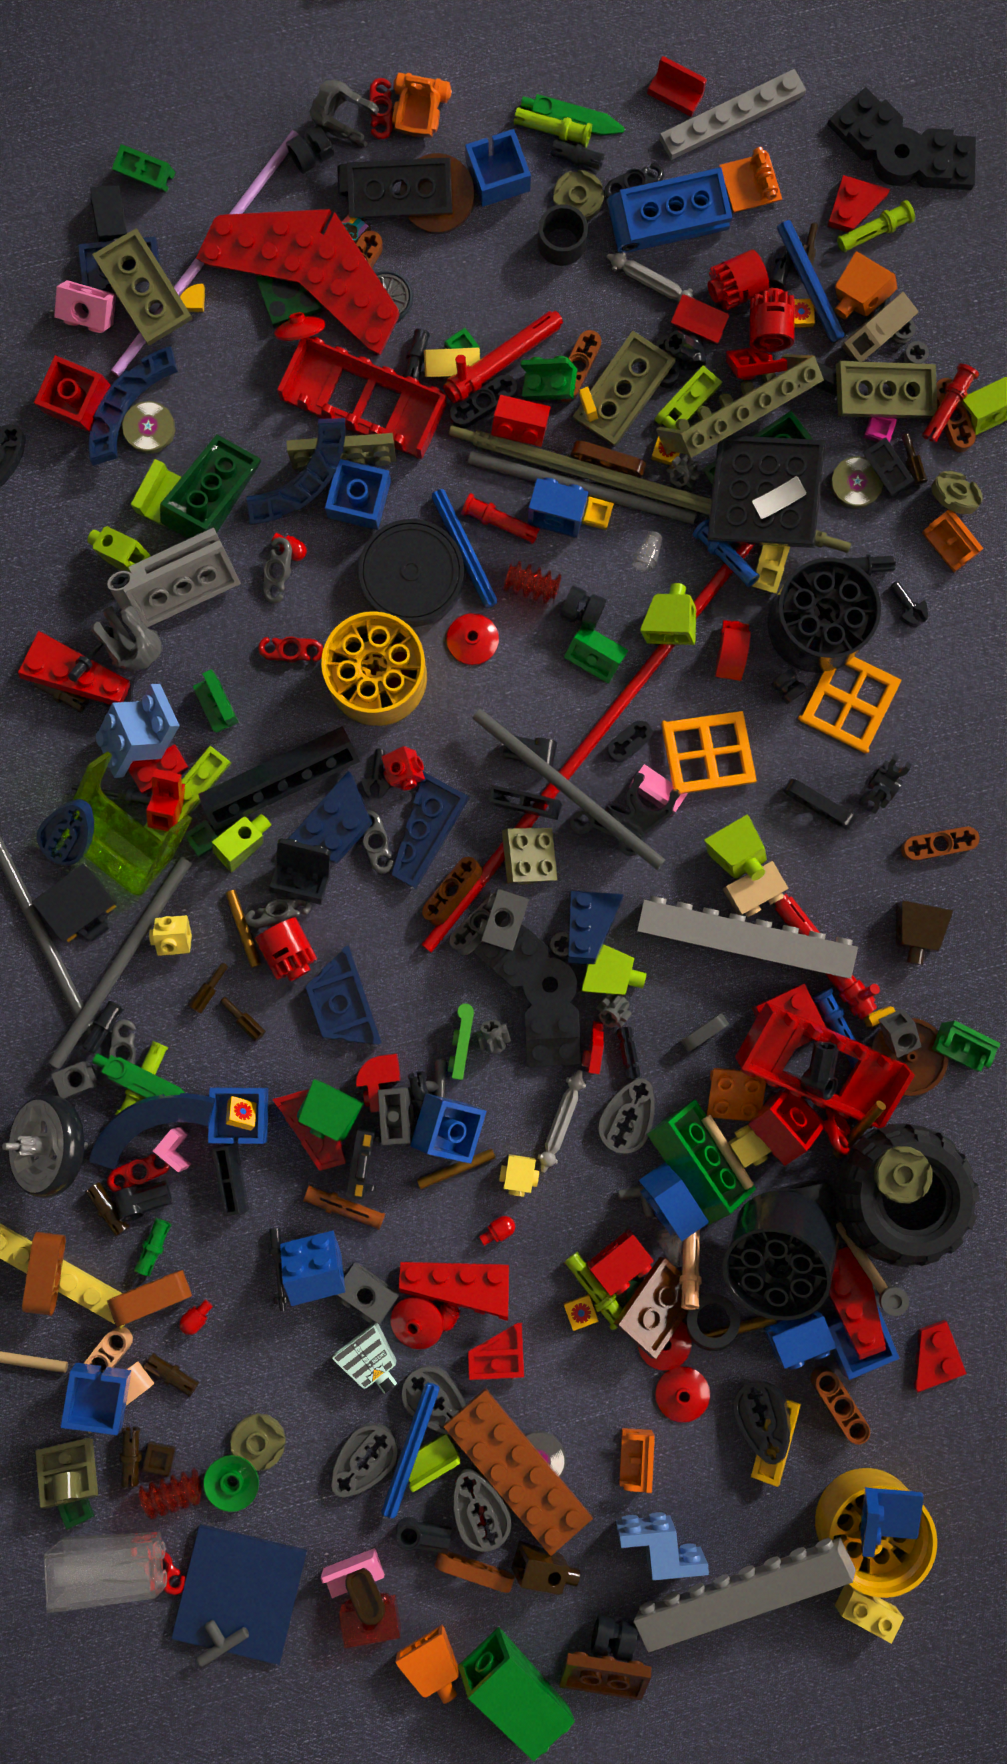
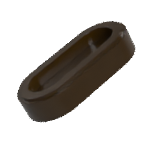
[345,1568,386,1625]

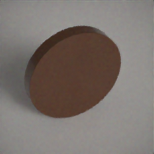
[400,153,475,234]
[870,1018,948,1096]

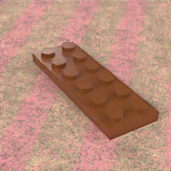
[443,1388,593,1556]

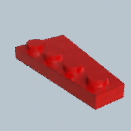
[18,631,130,705]
[815,1247,886,1360]
[399,1262,509,1321]

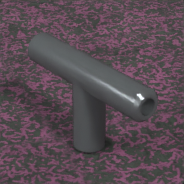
[417,1060,446,1098]
[617,1185,655,1218]
[197,1620,249,1667]

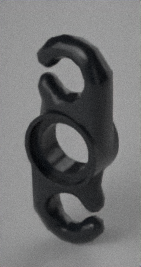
[605,163,664,198]

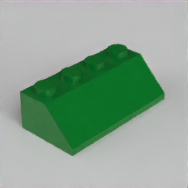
[647,1099,756,1225]

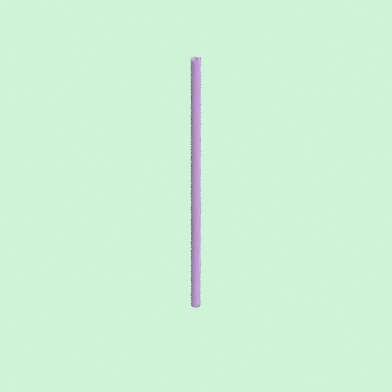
[111,130,299,377]

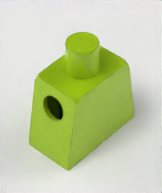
[87,526,151,573]
[640,583,696,645]
[212,814,272,873]
[704,814,767,881]
[581,945,647,995]

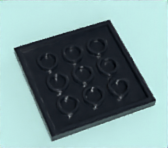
[708,436,826,548]

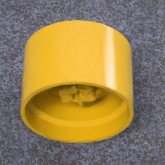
[321,612,427,726]
[815,1468,937,1598]

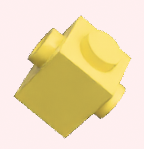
[728,1125,771,1168]
[499,1154,539,1197]

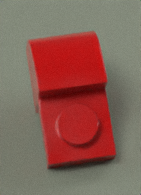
[715,620,751,681]
[146,769,185,833]
[356,1054,401,1112]

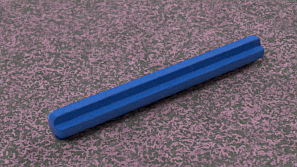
[777,220,844,343]
[432,489,497,608]
[381,1382,440,1519]

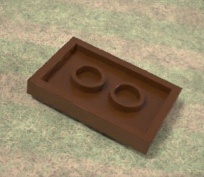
[613,1257,701,1359]
[559,1652,652,1701]

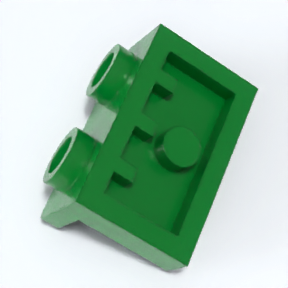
[520,356,577,401]
[193,669,239,733]

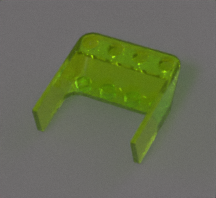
[63,751,192,896]

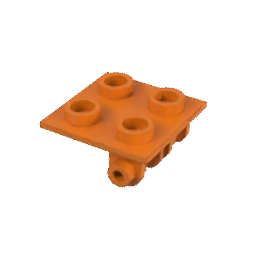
[719,147,782,213]
[706,1068,766,1121]

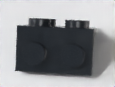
[269,838,331,905]

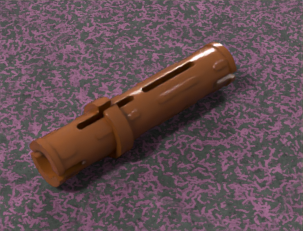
[303,1185,385,1230]

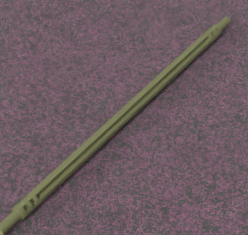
[449,425,851,553]

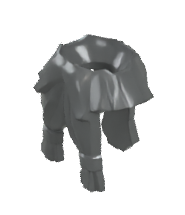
[309,80,379,148]
[91,605,162,674]

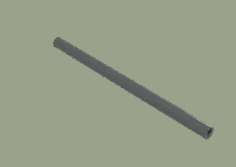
[468,451,696,525]
[472,709,666,870]
[0,836,94,1039]
[48,857,192,1069]

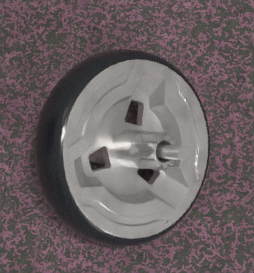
[2,1095,88,1198]

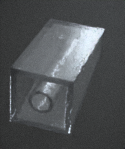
[44,1532,167,1613]

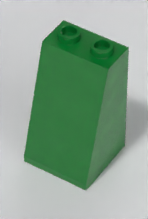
[458,1627,575,1762]

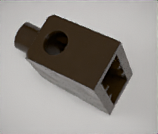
[896,901,953,965]
[511,1541,580,1595]

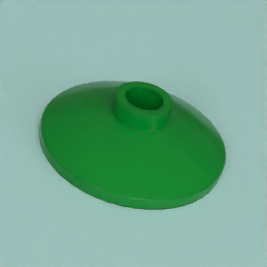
[204,1455,259,1512]

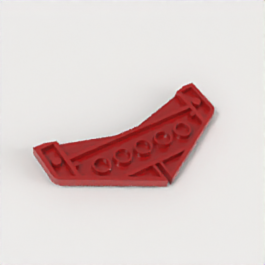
[196,209,399,355]

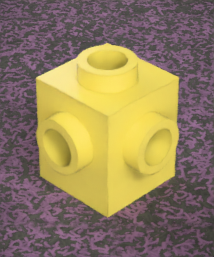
[149,915,192,956]

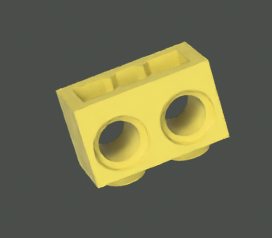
[835,1584,904,1644]

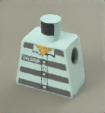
[333,1322,397,1394]

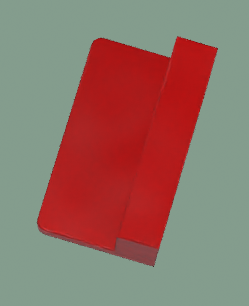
[647,56,707,117]
[670,294,729,345]

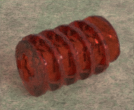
[503,560,562,605]
[139,1468,202,1520]

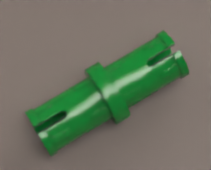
[134,1218,172,1276]

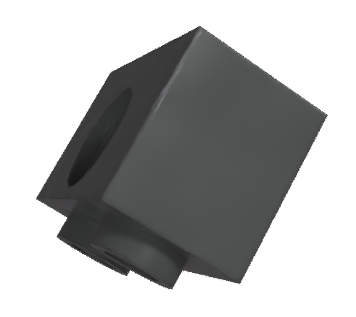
[477,889,529,951]
[378,1088,415,1145]
[337,1262,400,1324]

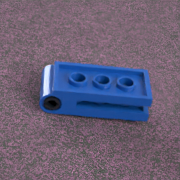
[607,167,732,253]

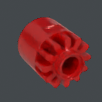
[707,249,769,310]
[749,288,795,352]
[255,917,317,981]

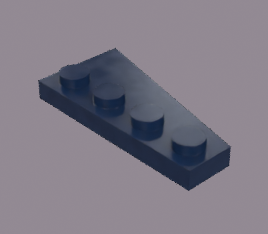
[392,772,469,889]

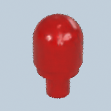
[271,533,307,561]
[479,1216,515,1246]
[179,1299,213,1335]
[439,1302,461,1332]

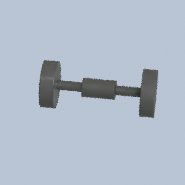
[872,1279,909,1316]

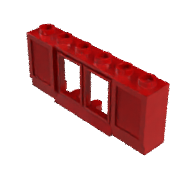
[277,336,447,460]
[735,1002,915,1129]

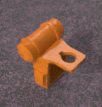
[392,72,452,138]

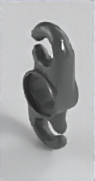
[263,537,292,604]
[363,810,395,874]
[245,898,312,928]
[109,1019,136,1087]

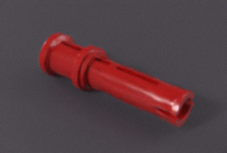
[922,363,979,443]
[461,493,540,544]

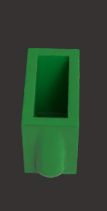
[297,1079,364,1141]

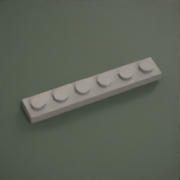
[659,69,806,160]

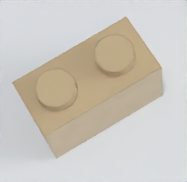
[723,861,789,918]

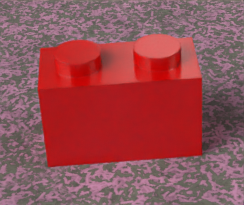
[491,395,551,447]

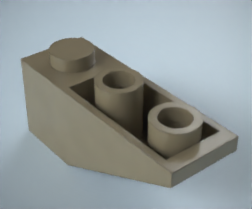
[840,291,919,362]

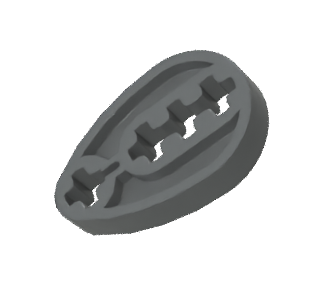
[598,1078,655,1154]
[402,1365,466,1435]
[331,1423,398,1498]
[454,1468,511,1552]

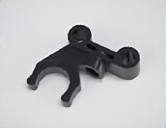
[570,773,681,856]

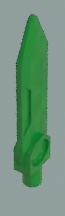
[521,94,625,135]
[92,1053,185,1098]

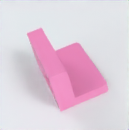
[629,764,688,816]
[153,1127,191,1172]
[321,1548,385,1598]

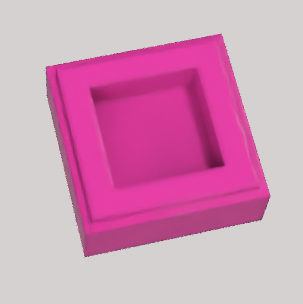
[863,417,897,443]

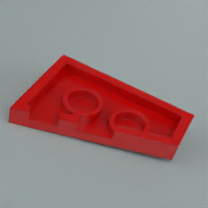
[272,1089,346,1171]

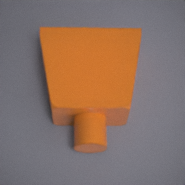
[834,251,897,319]
[396,1625,459,1704]

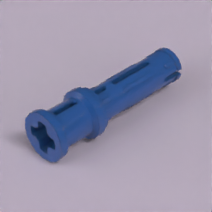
[693,519,760,587]
[811,987,859,1068]

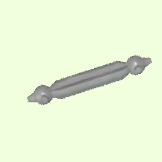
[607,252,694,301]
[538,1070,586,1173]

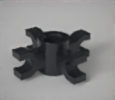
[859,754,912,814]

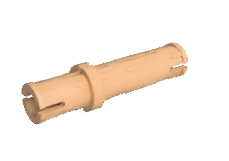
[679,1229,702,1310]

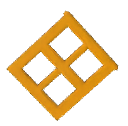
[798,657,901,753]
[661,711,757,794]

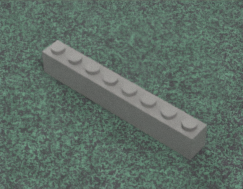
[637,896,858,979]
[634,1538,856,1653]

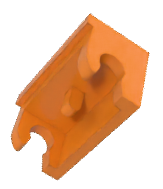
[922,509,984,572]
[619,1428,655,1493]

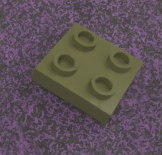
[502,828,557,885]
[35,1438,98,1509]

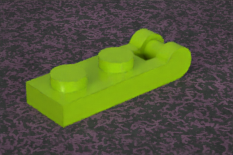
[654,365,722,430]

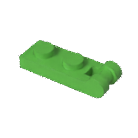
[448,1004,474,1080]

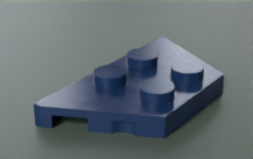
[288,771,372,864]
[305,945,382,1045]

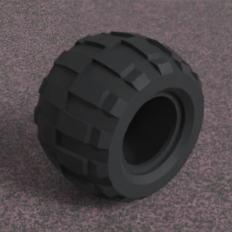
[833,1123,980,1267]

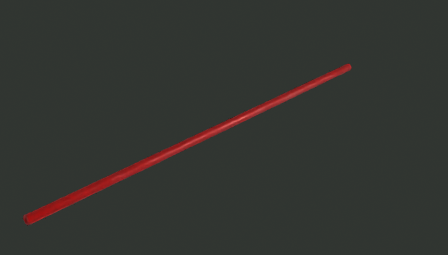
[421,544,755,953]

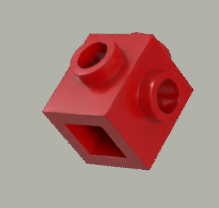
[382,746,425,791]

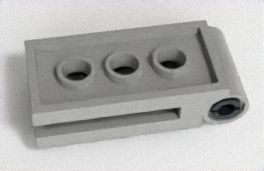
[107,528,241,627]

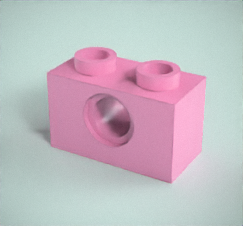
[55,280,116,333]

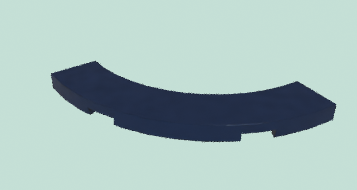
[88,346,178,466]
[246,418,345,524]
[89,1093,215,1169]

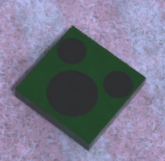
[256,275,322,328]

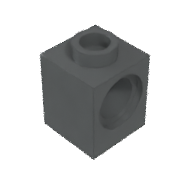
[878,1008,922,1058]
[51,1061,98,1099]

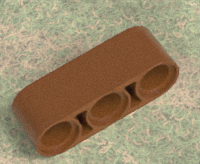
[22,1232,66,1316]
[107,1270,192,1327]
[810,1366,870,1445]

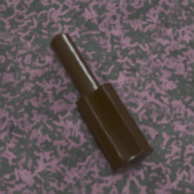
[796,223,818,274]
[902,433,928,486]
[188,963,228,1014]
[220,997,266,1042]

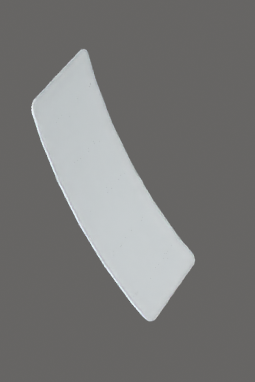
[752,476,806,519]

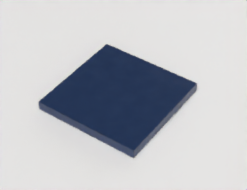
[171,1524,307,1665]

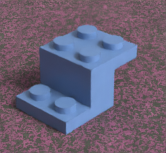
[96,684,180,778]
[616,1512,709,1580]

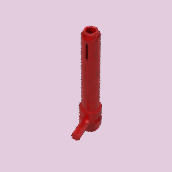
[443,311,563,403]
[774,894,880,1020]

